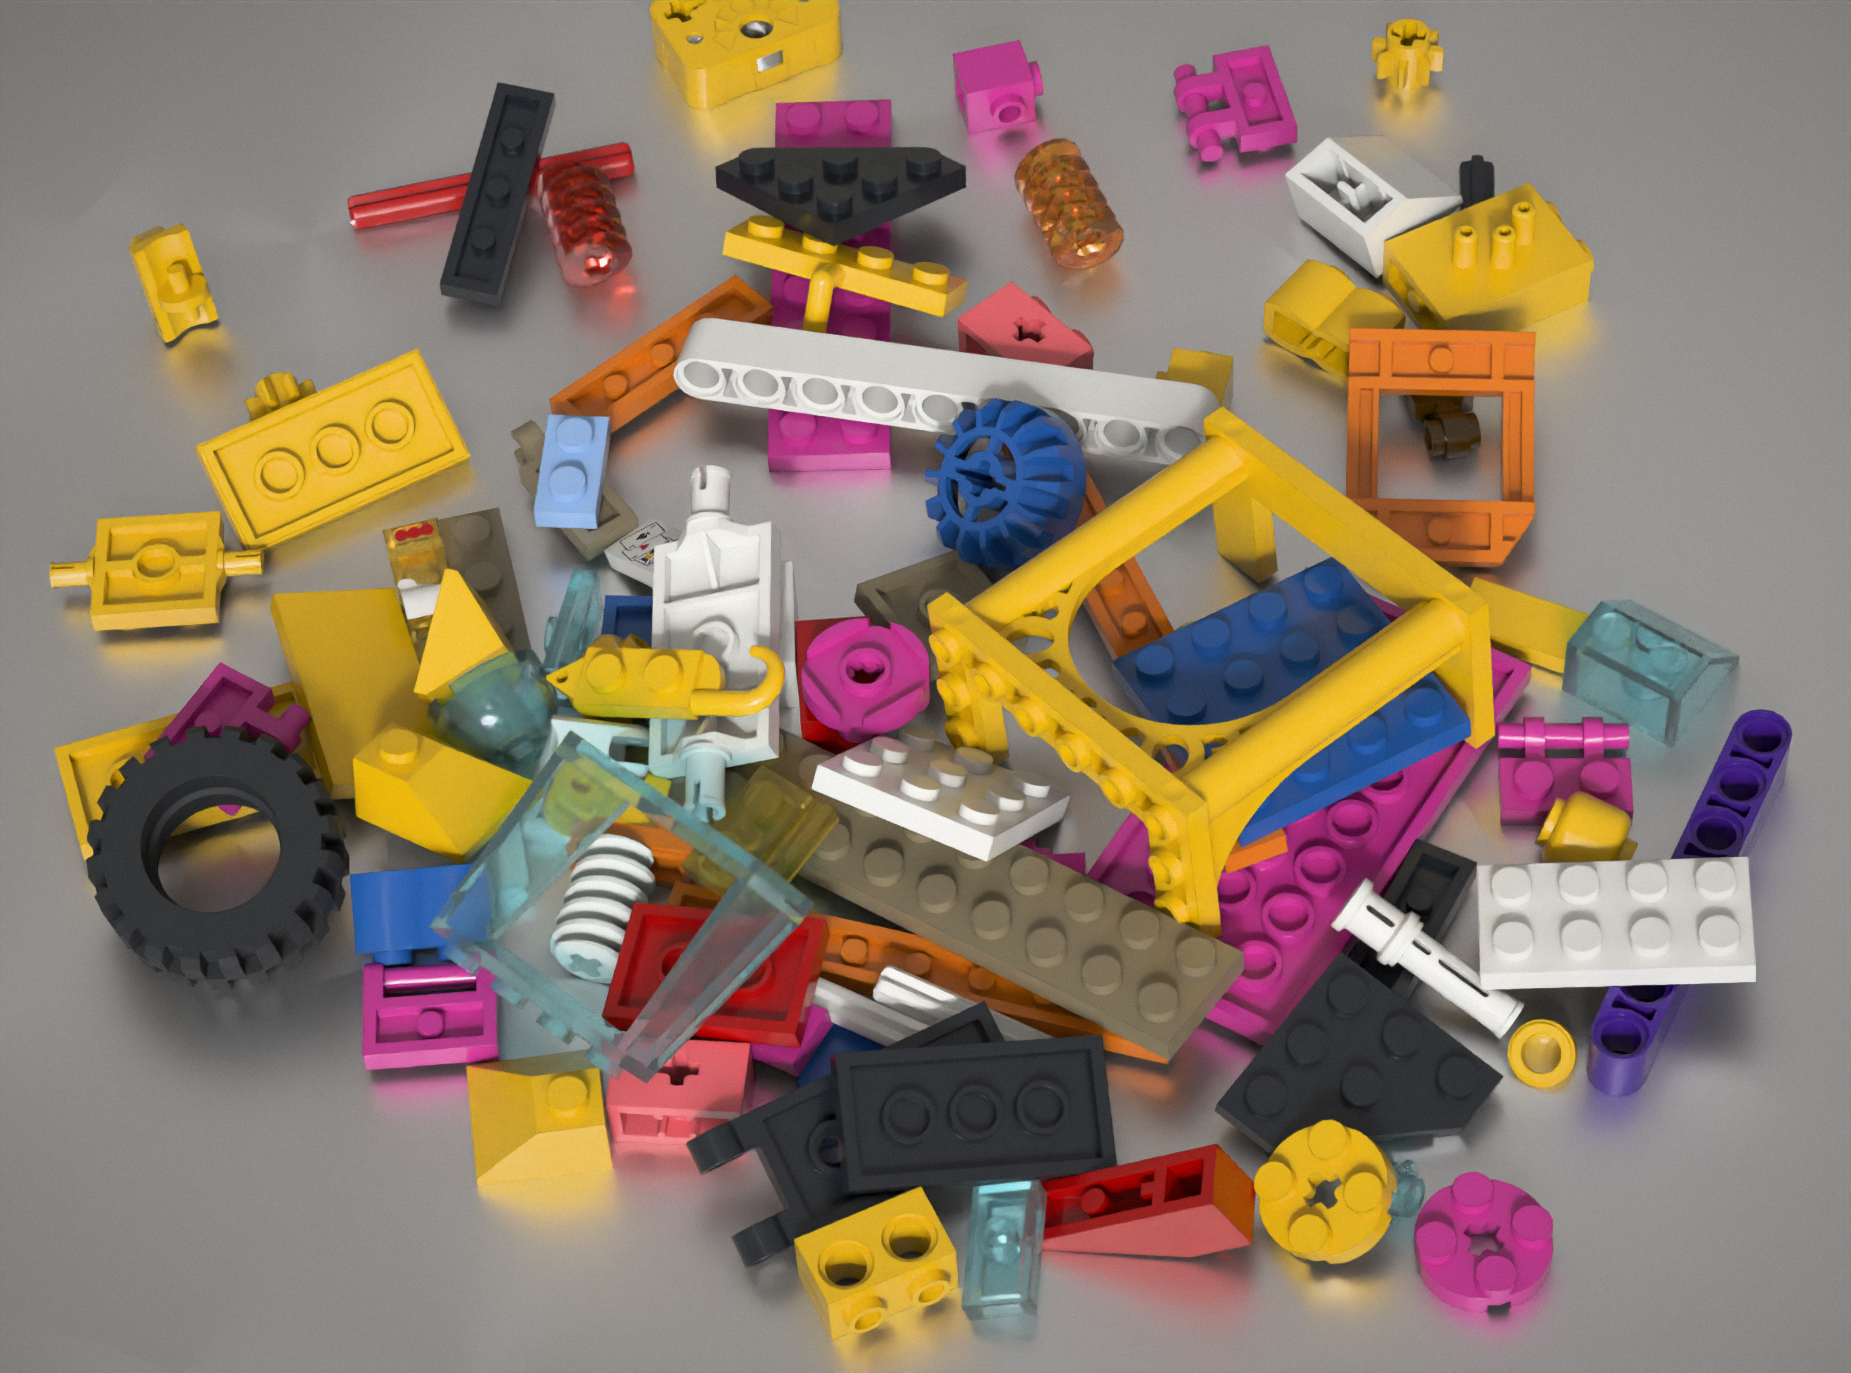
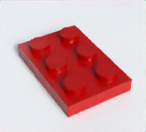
[601,902,830,1048]

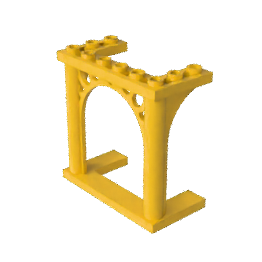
[927,406,1495,938]

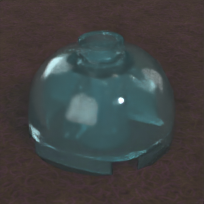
[426,650,559,771]

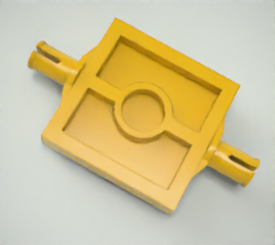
[49,511,265,631]

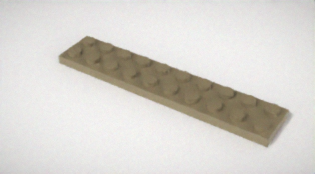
[639,728,1245,1061]

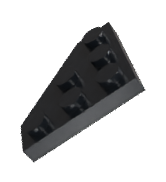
[715,147,966,246]
[1215,952,1503,1153]

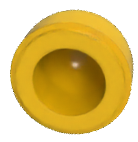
[1508,1019,1578,1087]

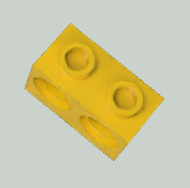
[794,1186,959,1340]

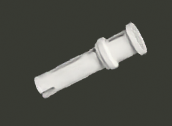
[1330,877,1525,1039]

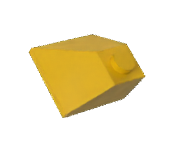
[353,722,538,864]
[466,1048,613,1186]

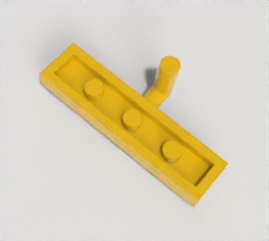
[722,215,968,333]

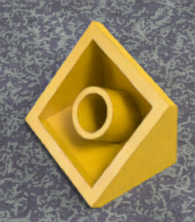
[414,568,528,721]

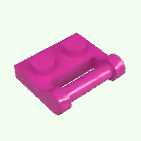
[362,953,500,1070]

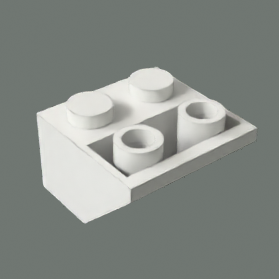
[1285,135,1464,278]

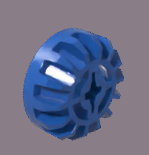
[925,398,1086,571]

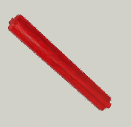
[347,142,634,230]

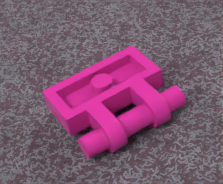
[1173,45,1297,162]
[144,662,311,816]
[1497,717,1634,826]

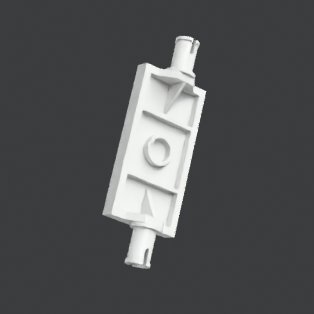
[648,465,781,823]

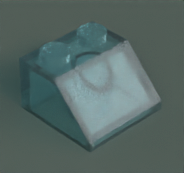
[1562,599,1740,748]

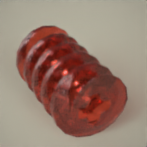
[535,162,632,288]

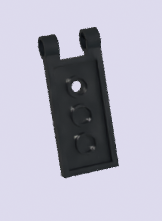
[686,1001,1005,1269]

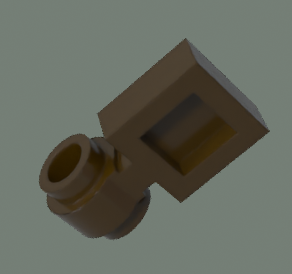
[1403,395,1481,461]

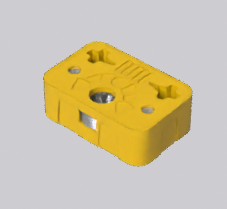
[649,0,843,110]

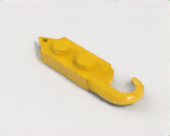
[546,645,785,720]

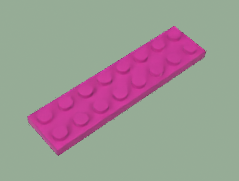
[767,99,892,472]

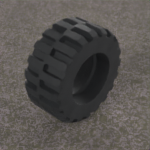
[86,725,350,990]

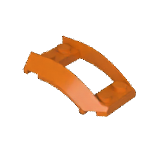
[1346,328,1536,568]

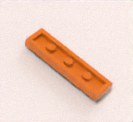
[549,275,774,433]

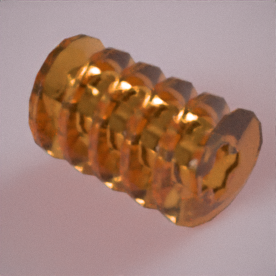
[1014,138,1124,270]

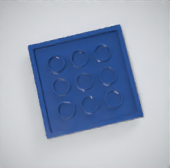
[1112,557,1471,847]

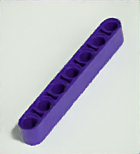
[1586,709,1792,1097]

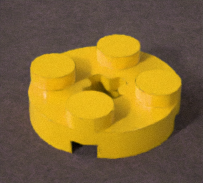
[1254,1120,1397,1264]

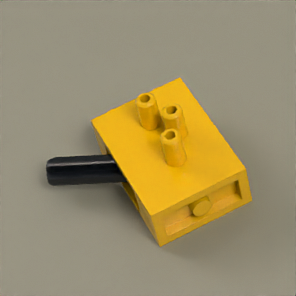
[1382,155,1594,331]

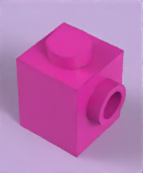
[953,40,1043,134]

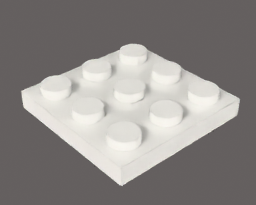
[811,724,1070,862]

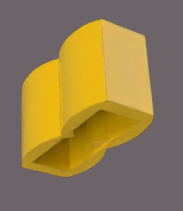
[1263,259,1406,384]

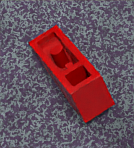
[1030,1144,1256,1257]

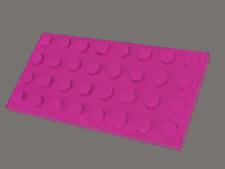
[1086,567,1532,1046]

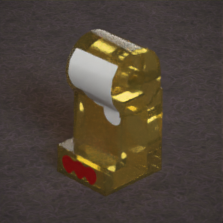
[382,518,448,643]

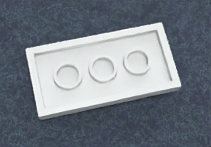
[1477,857,1756,990]

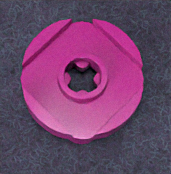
[801,618,930,743]
[1414,1172,1553,1312]

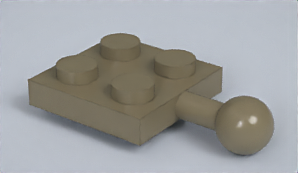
[854,549,1029,682]

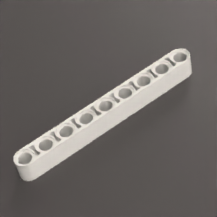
[673,318,1220,465]

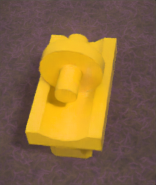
[128,223,219,343]

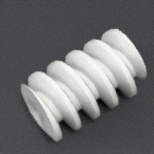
[549,834,656,983]

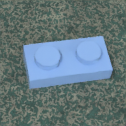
[533,414,611,529]

